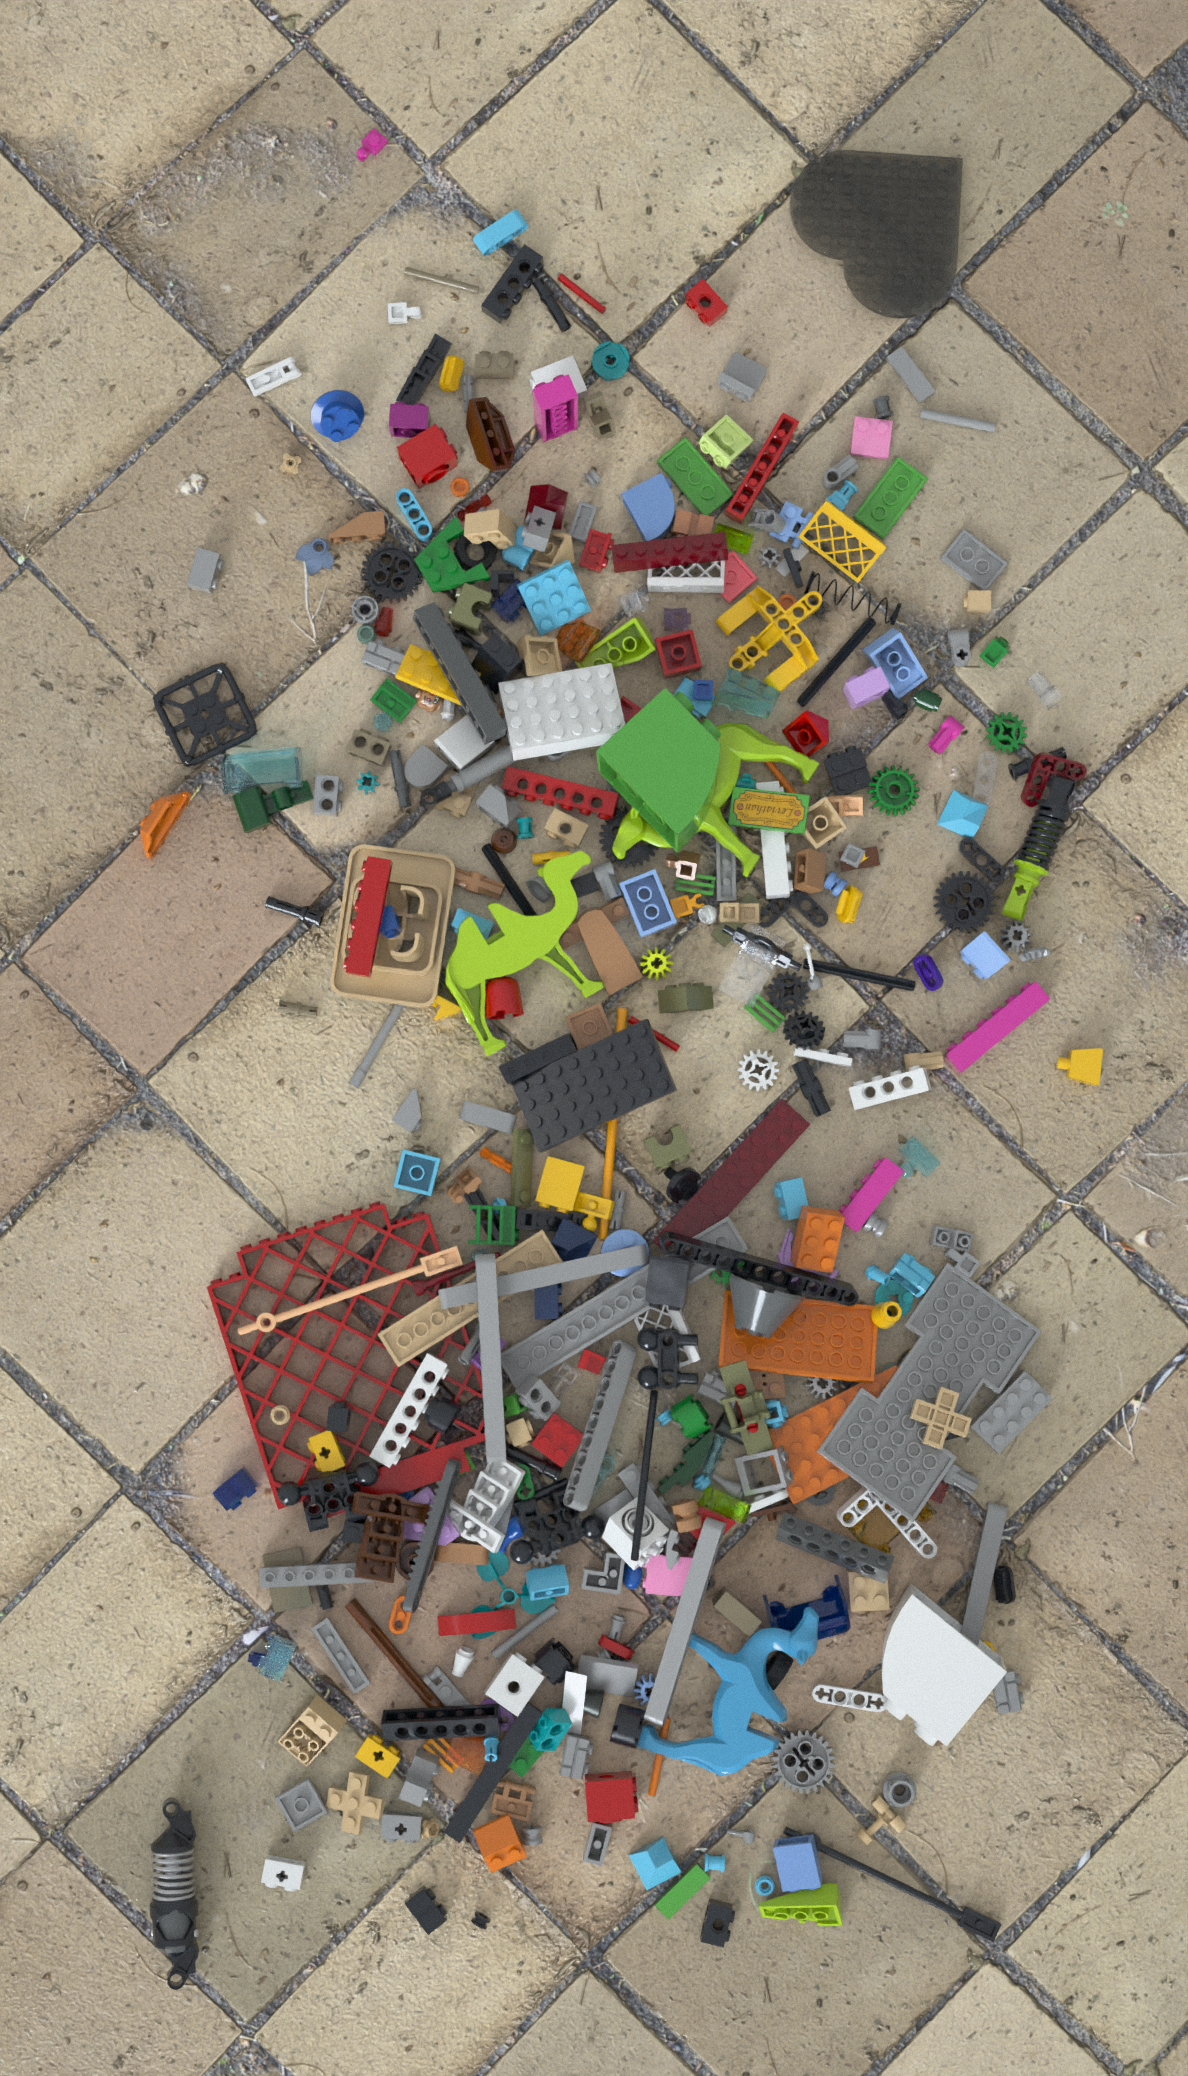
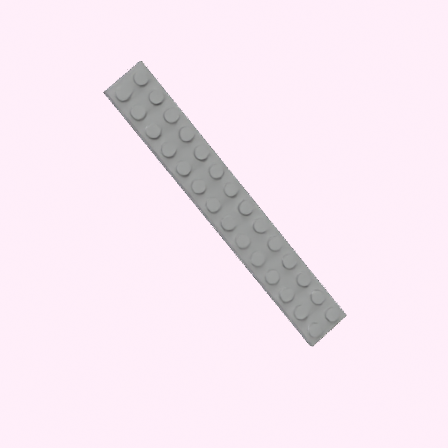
[501,1216,749,1389]

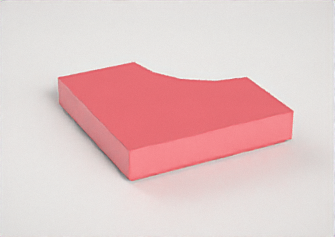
[719,550,758,604]

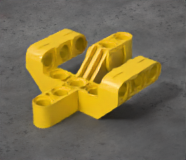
[715,586,822,695]

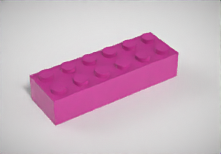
[532,374,578,443]

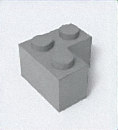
[582,1550,625,1594]
[399,1748,441,1807]

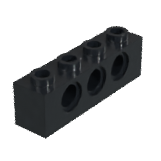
[481,244,544,324]
[499,1033,577,1085]

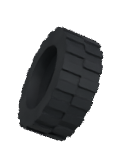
[453,534,498,572]
[766,1650,793,1690]

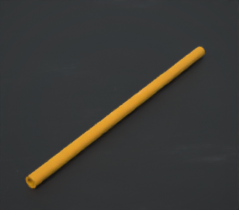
[598,1008,627,1239]

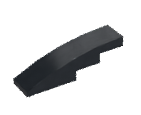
[396,334,453,405]

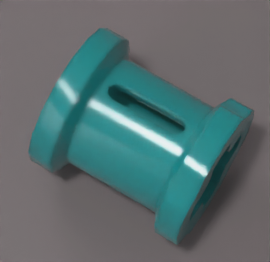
[516,817,534,839]

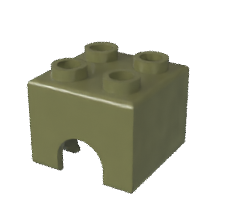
[448,583,493,636]
[644,1124,692,1170]

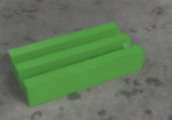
[675,874,716,896]
[744,993,785,1033]

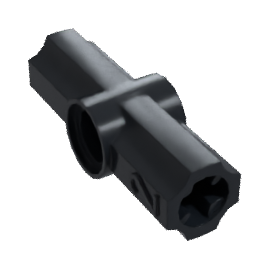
[791,1058,831,1117]
[464,1188,500,1241]

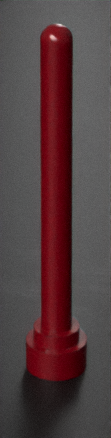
[411,1252,501,1297]

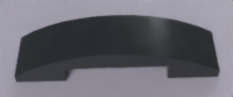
[515,1209,588,1232]

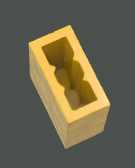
[535,1156,585,1214]

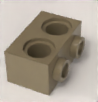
[346,728,392,767]

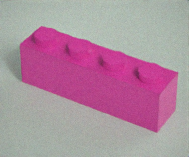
[838,1157,904,1233]

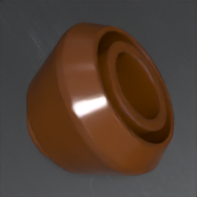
[491,828,517,854]

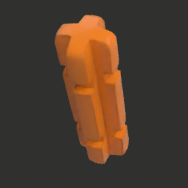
[479,1147,512,1174]

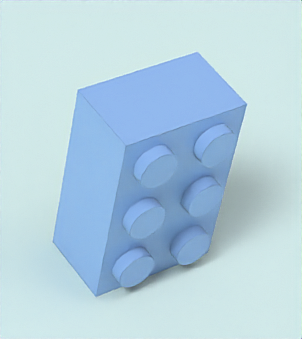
[619,869,677,939]

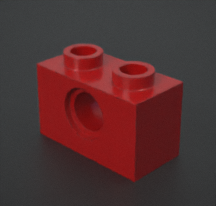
[685,279,728,327]

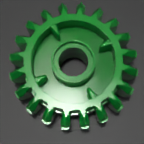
[868,765,920,817]

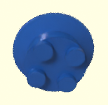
[311,390,364,442]

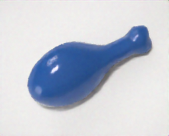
[499,1514,523,1554]
[623,1563,642,1589]

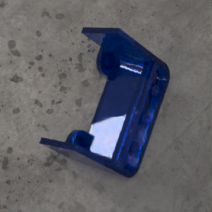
[762,1575,851,1640]

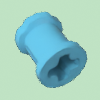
[704,1853,725,1873]

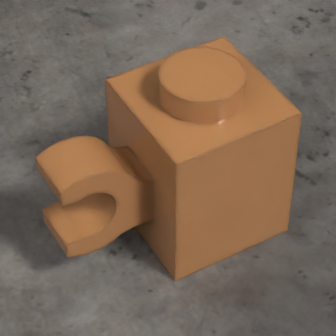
[665,850,701,881]

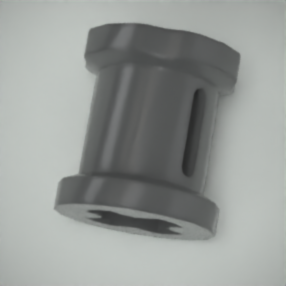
[873,395,894,419]

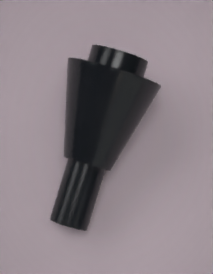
[453,628,482,651]

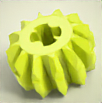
[640,947,673,980]

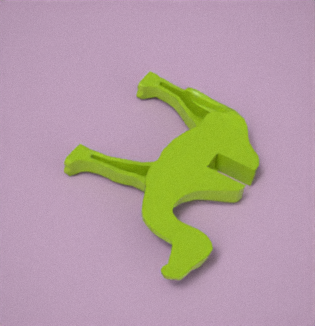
[612,723,820,877]
[445,851,605,1056]

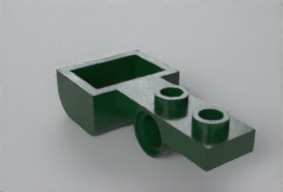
[232,780,314,834]

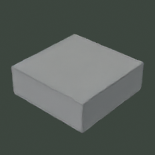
[840,843,866,869]

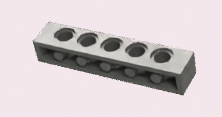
[775,1512,895,1584]

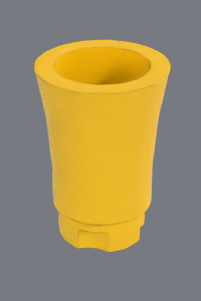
[871,1301,902,1329]

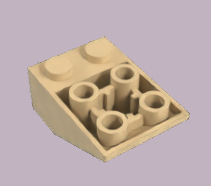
[278,1695,347,1767]

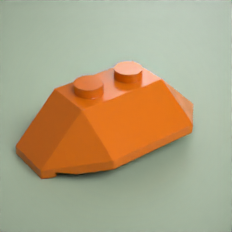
[140,791,192,860]

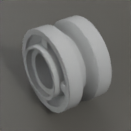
[352,596,379,625]

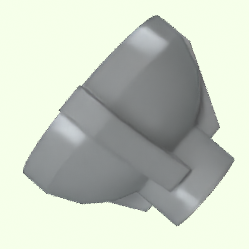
[526,876,552,903]

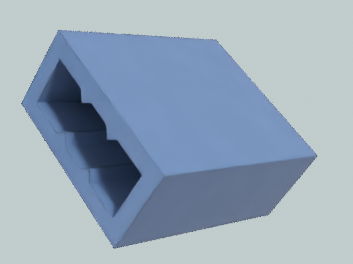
[773,1834,823,1893]

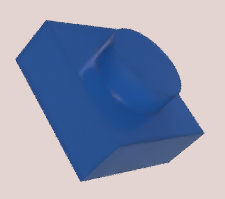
[693,680,713,701]

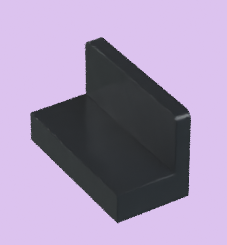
[491,570,515,598]

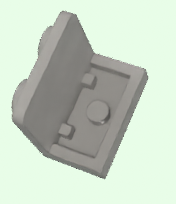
[717,352,767,403]

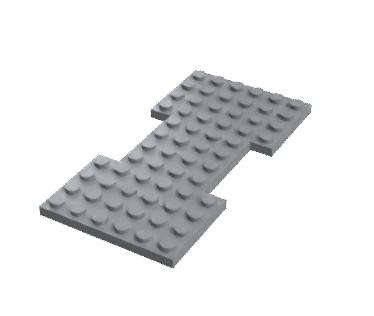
[816,1263,1042,1522]

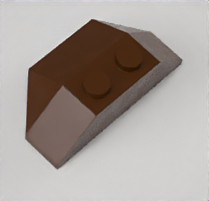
[466,397,516,472]

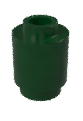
[913,688,942,712]

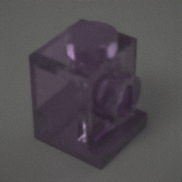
[663,608,691,631]

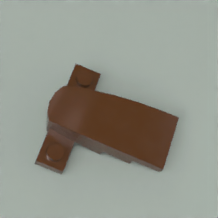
[352,1492,430,1583]

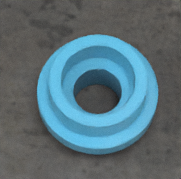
[755,1875,775,1896]

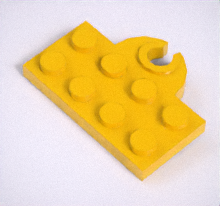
[395,644,481,706]

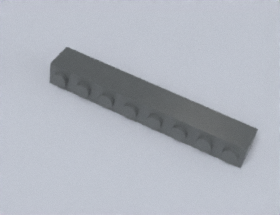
[413,602,507,745]

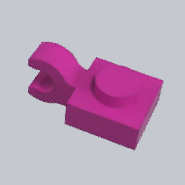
[356,128,388,162]

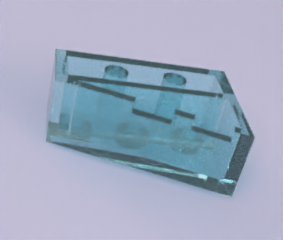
[711,666,781,719]

